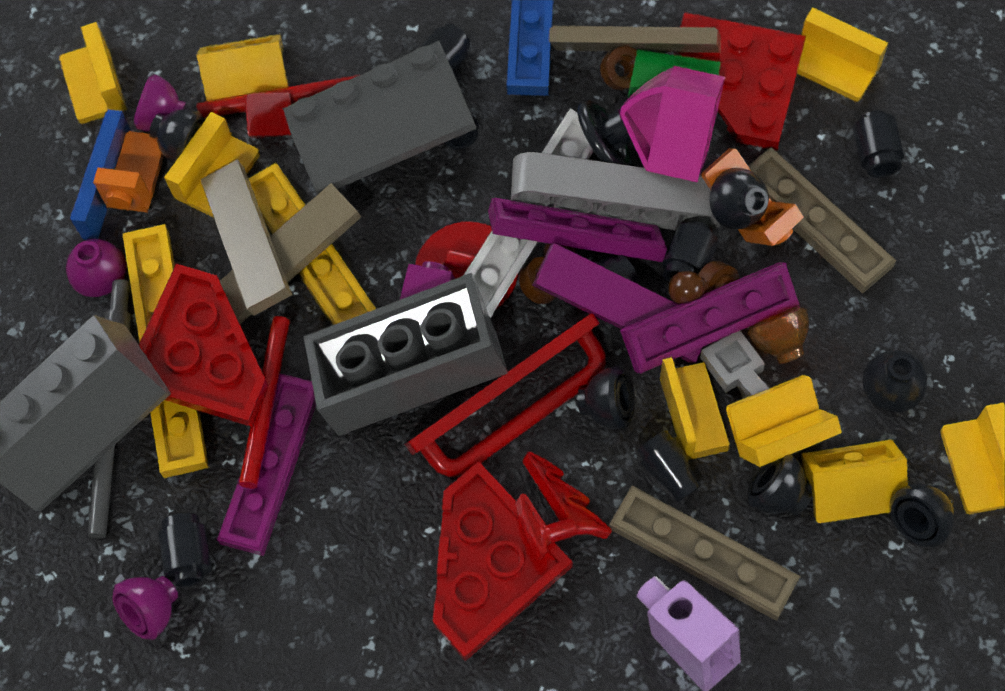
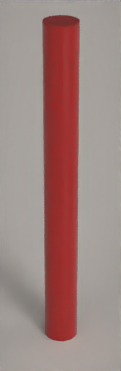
[196,75,359,119]
[239,316,290,489]

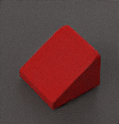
[245,93,292,138]

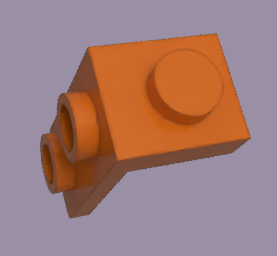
[93,131,164,213]
[701,148,804,246]

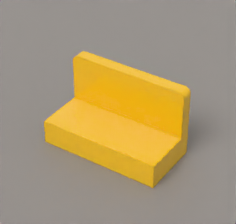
[797,8,888,101]
[59,22,127,124]
[197,34,288,101]
[164,112,260,218]
[660,357,730,460]
[726,375,842,467]
[940,403,1005,514]
[801,440,908,523]

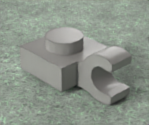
[700,331,769,399]

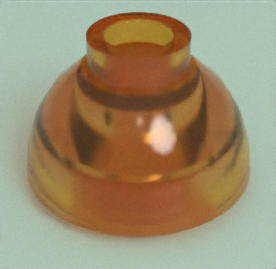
[747,306,809,364]

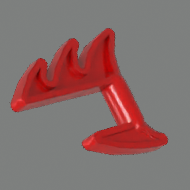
[515,451,612,560]

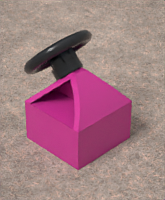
[577,66,725,183]

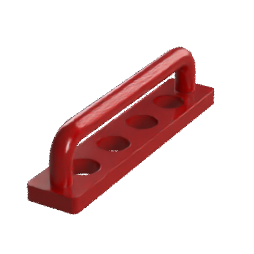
[404,313,606,477]

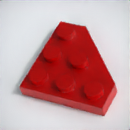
[674,12,806,151]
[139,264,269,427]
[433,461,573,661]

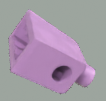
[637,577,741,691]

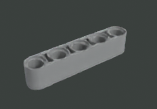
[511,152,720,230]

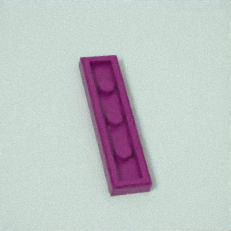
[488,198,667,262]
[532,243,702,363]
[620,262,800,374]
[217,373,316,556]

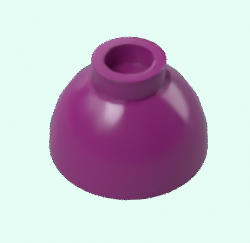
[134,74,186,131]
[66,239,127,297]
[112,576,178,640]

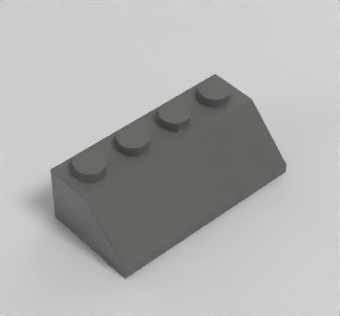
[283,41,477,194]
[304,273,508,436]
[0,315,171,512]

